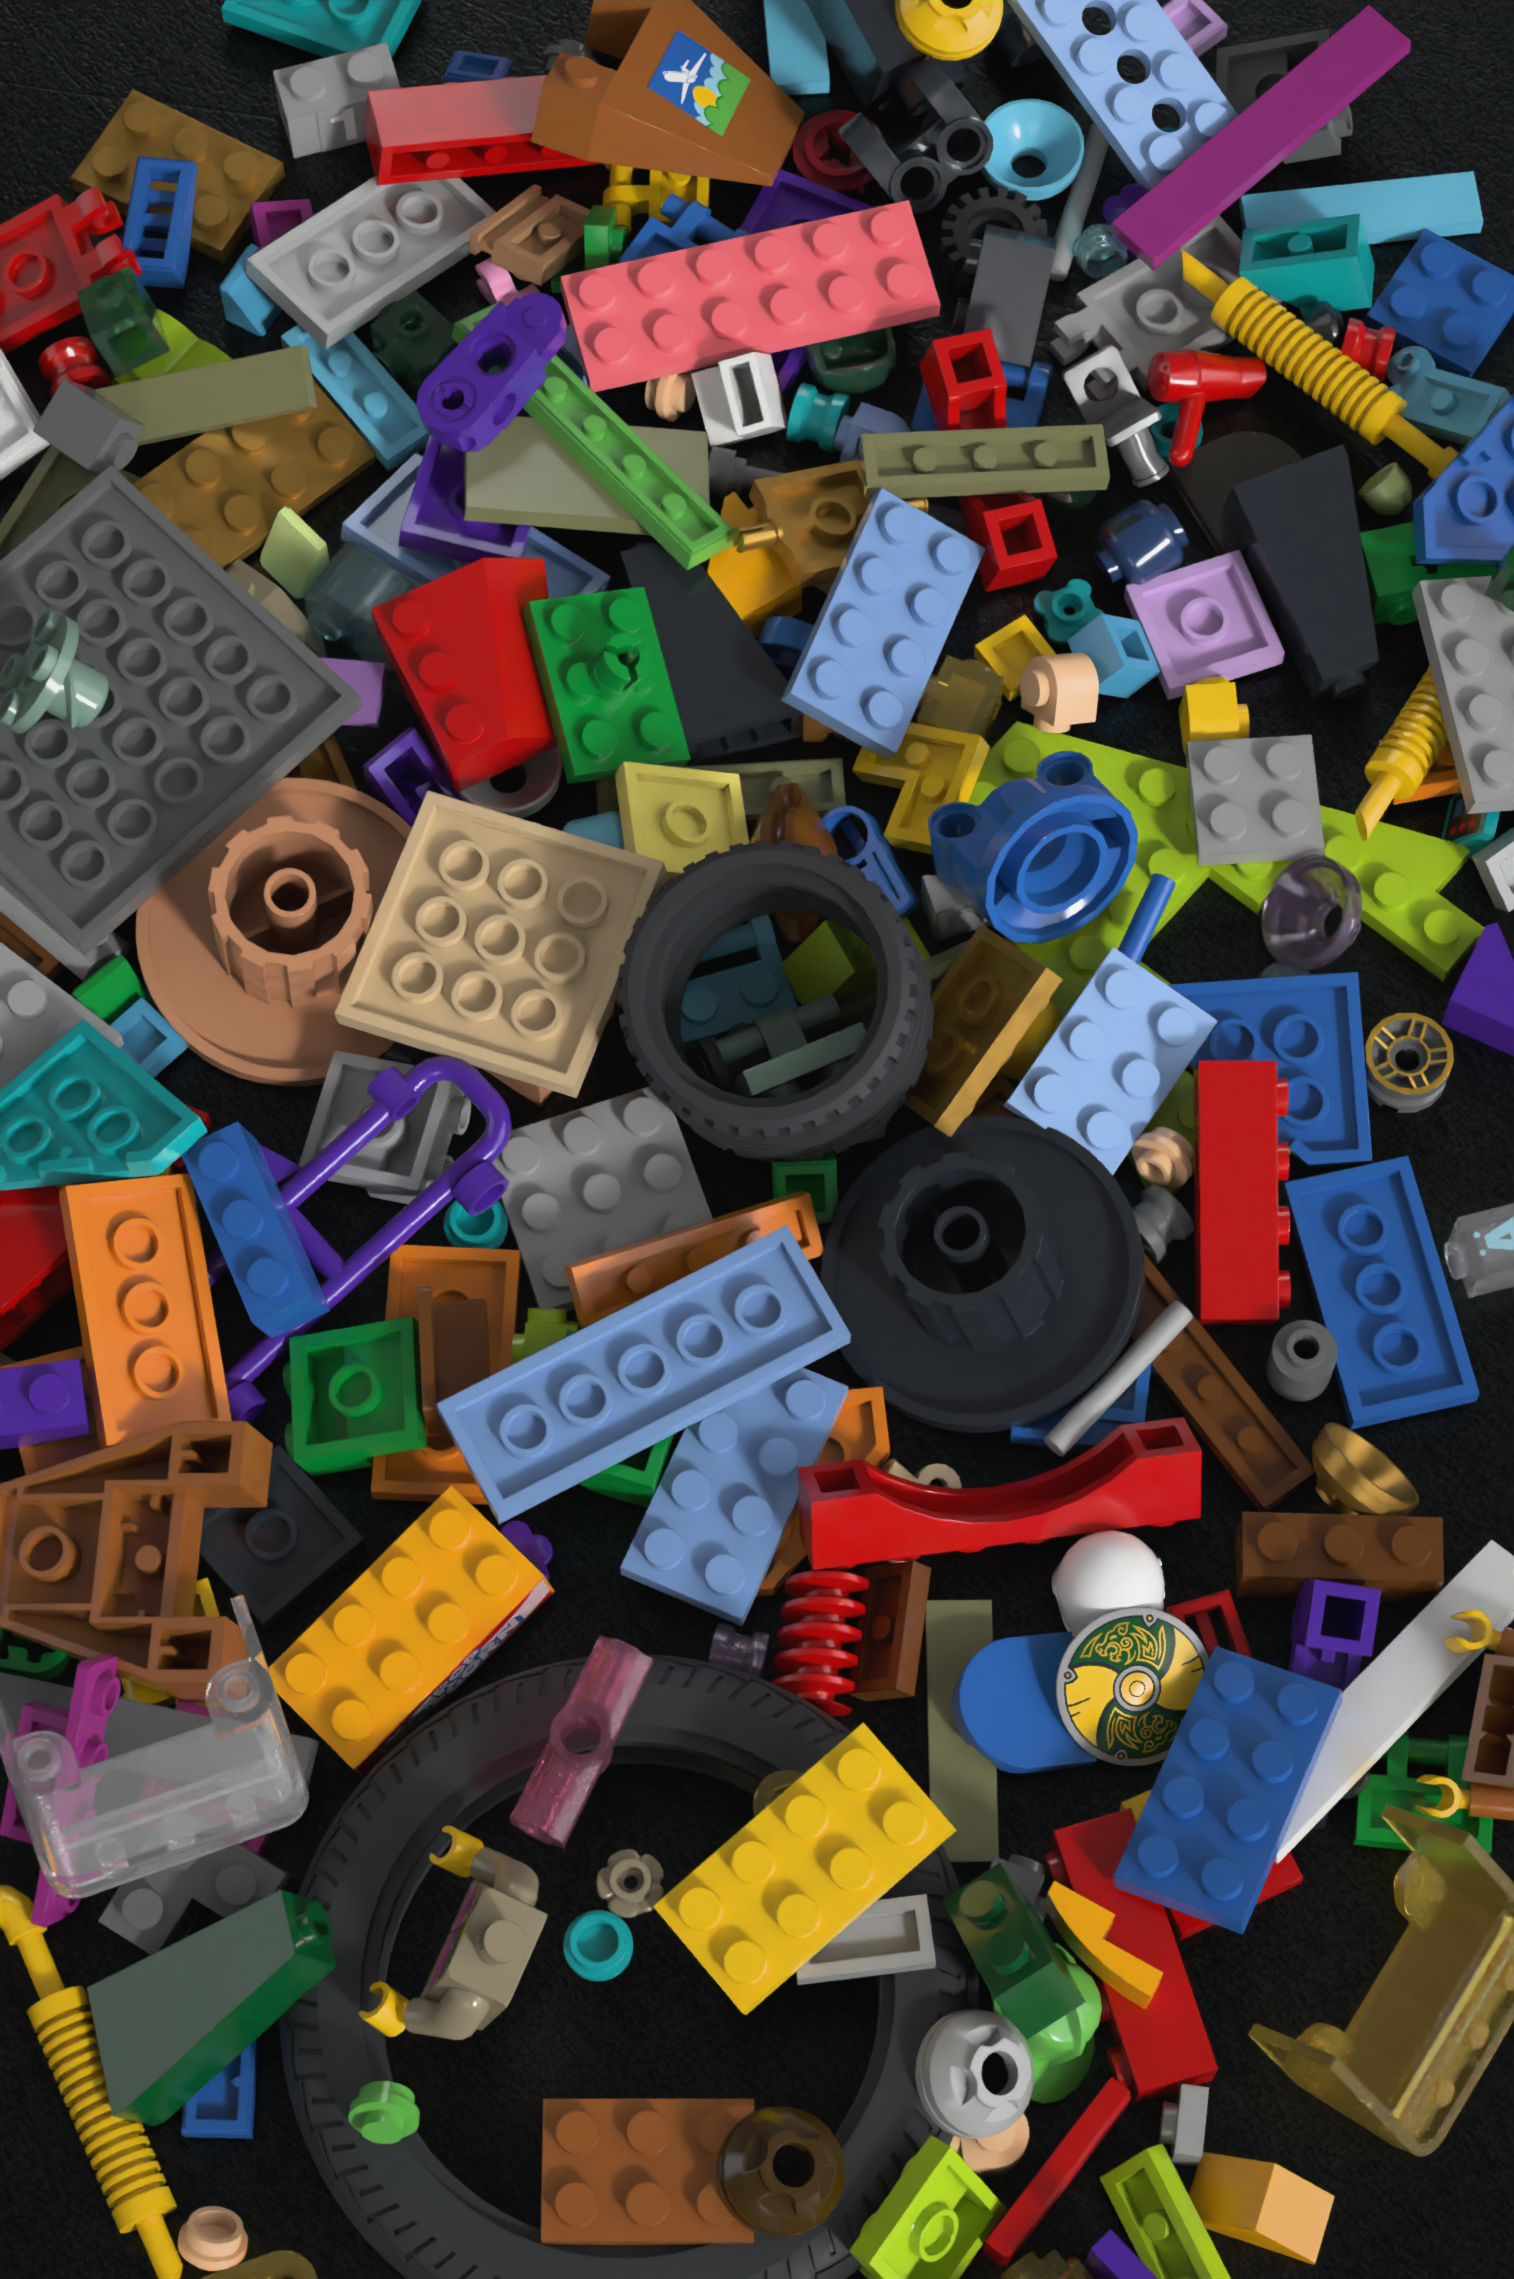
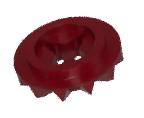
[792,110,885,194]

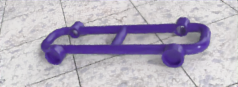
[205,1055,512,1425]

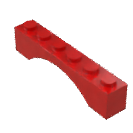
[797,1417,1202,1570]

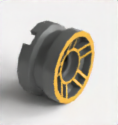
[1364,1013,1454,1113]

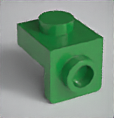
[551,205,627,293]

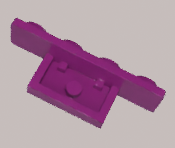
[0,1653,121,1928]

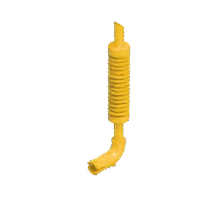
[1181,248,1458,480]
[1355,666,1449,841]
[0,1885,183,2279]

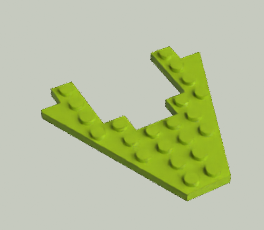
[968,721,1484,1196]

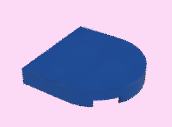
[952,1631,1097,1773]

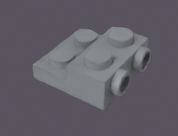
[299,1050,471,1204]

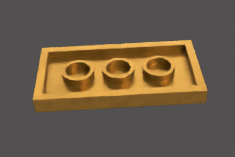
[133,381,377,570]

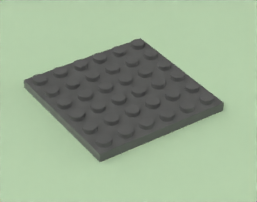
[0,465,363,956]

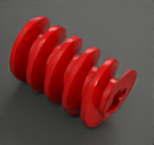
[771,1570,869,1717]

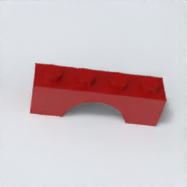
[919,328,1058,592]

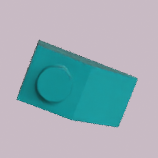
[1239,213,1375,312]

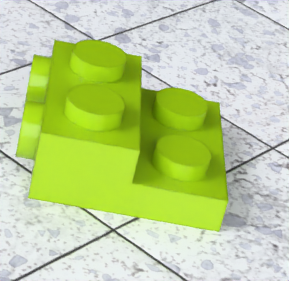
[849,2135,1007,2279]

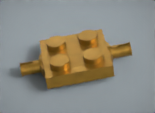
[732,459,928,589]

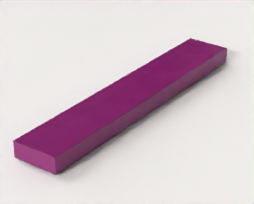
[1112,5,1411,271]

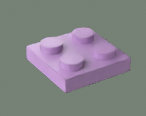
[1124,550,1285,700]

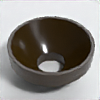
[716,2106,845,2239]

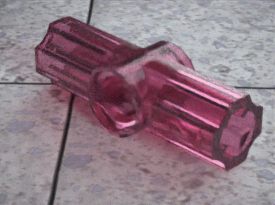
[510,1635,653,1848]

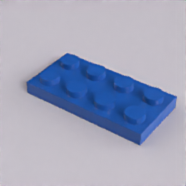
[1282,1156,1480,1429]
[1113,1646,1342,1935]

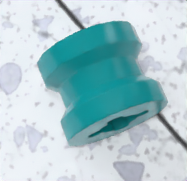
[786,383,850,454]

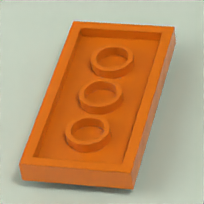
[59,1173,232,1450]
[371,1245,521,1505]

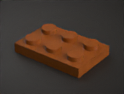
[541,2099,754,2245]

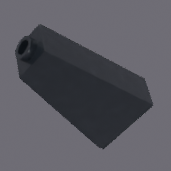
[1223,444,1379,701]
[620,538,803,767]

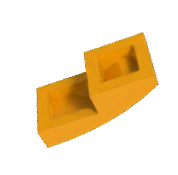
[1044,1881,1163,2010]

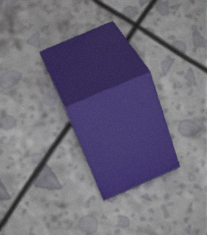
[363,727,463,828]
[1442,922,1514,1057]

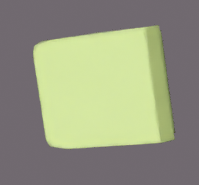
[260,506,331,599]

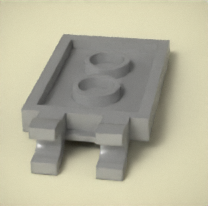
[1049,215,1287,402]

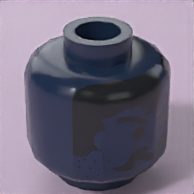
[1093,500,1188,586]

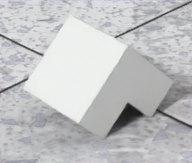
[691,352,788,447]

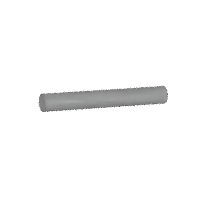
[1049,123,1109,281]
[1044,1300,1193,1457]

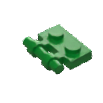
[1353,1730,1493,1858]

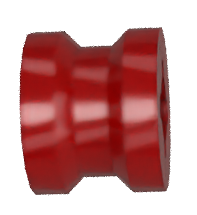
[1341,317,1397,384]
[37,336,111,398]

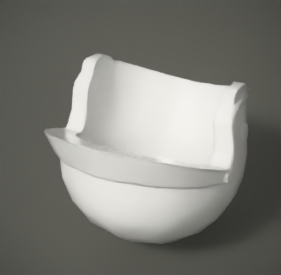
[1052,1530,1165,1638]

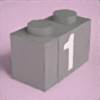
[273,43,401,158]

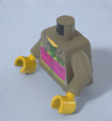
[358,1826,548,2040]

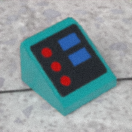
[1441,792,1500,859]

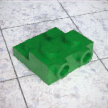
[283,1316,427,1477]

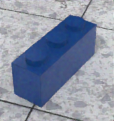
[181,1121,330,1338]

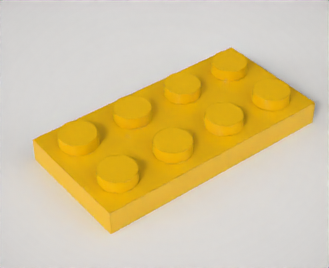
[653,1722,957,2015]

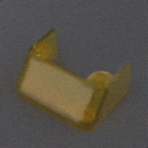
[1248,1804,1514,2156]

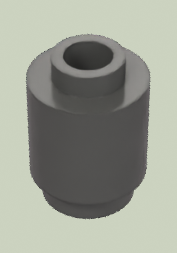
[1266,1320,1338,1402]

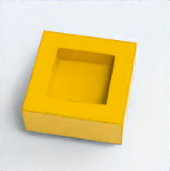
[974,615,1056,702]

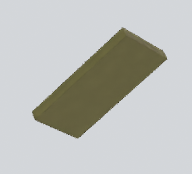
[464,416,710,535]

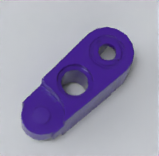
[416,293,567,452]

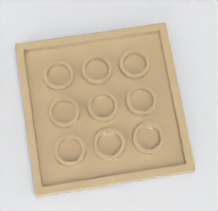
[334,791,667,1098]

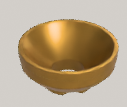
[1312,1423,1419,1516]

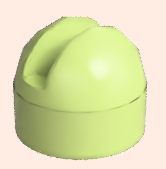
[1358,462,1412,516]

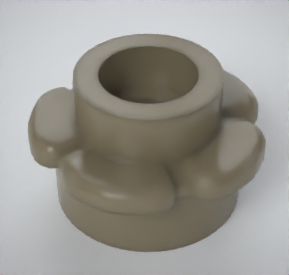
[596,1849,664,1918]

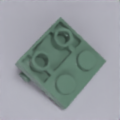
[714,994,867,1098]

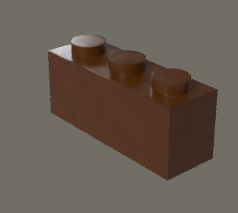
[1235,1512,1444,1603]

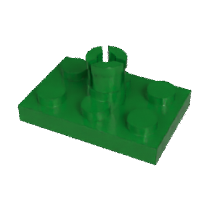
[522,587,691,784]

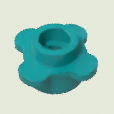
[1034,579,1104,644]

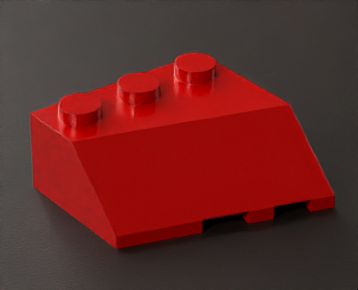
[370,558,558,793]

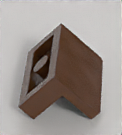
[417,1287,491,1435]

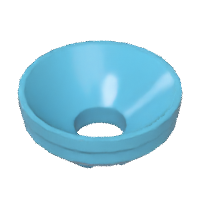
[981,99,1084,200]

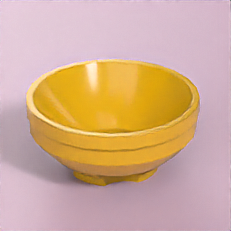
[895,0,1003,61]

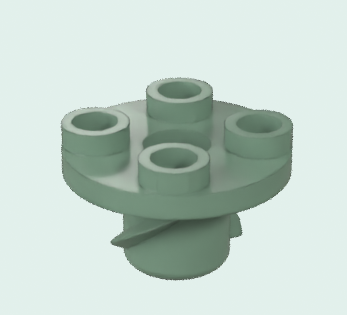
[0,609,109,734]

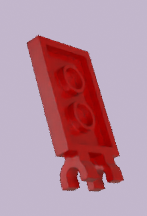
[0,186,143,355]

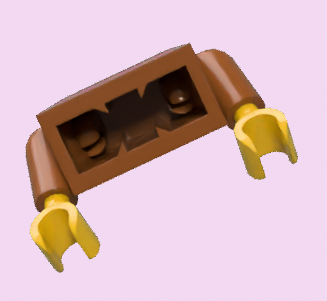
[1415,1609,1514,1821]

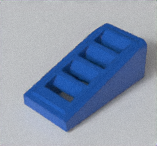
[121,156,198,289]

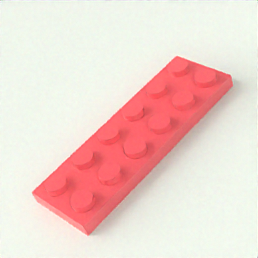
[560,200,941,392]

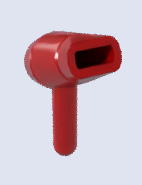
[1147,349,1266,467]

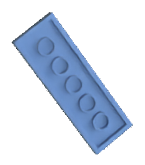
[436,1225,851,1524]

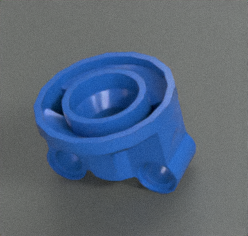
[928,751,1138,944]

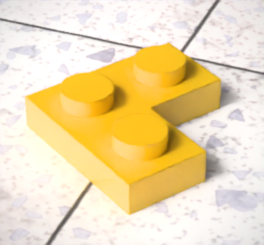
[852,723,990,854]

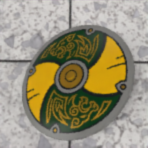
[1056,1607,1209,1766]

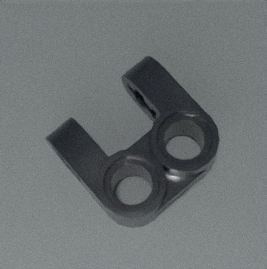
[837,54,993,214]

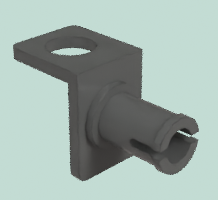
[1062,345,1170,487]

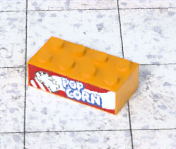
[261,1485,554,1779]

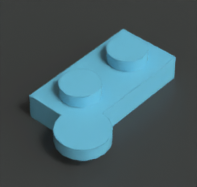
[1387,346,1511,446]

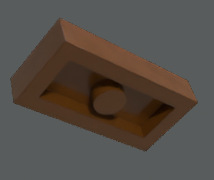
[848,1561,931,1701]

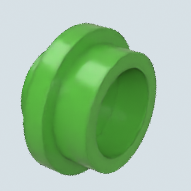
[348,2081,420,2144]

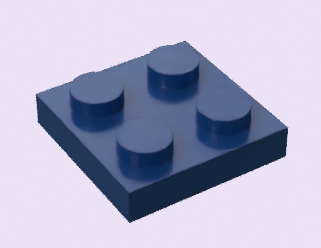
[1364,229,1514,378]

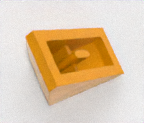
[1189,2152,1335,2265]

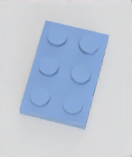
[1002,947,1218,1176]

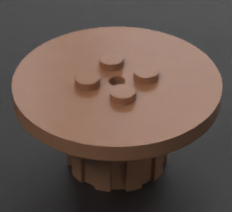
[136,778,412,1087]

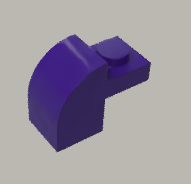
[1288,1578,1381,1692]

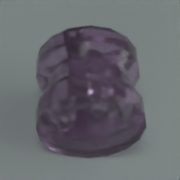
[708,1622,771,1679]

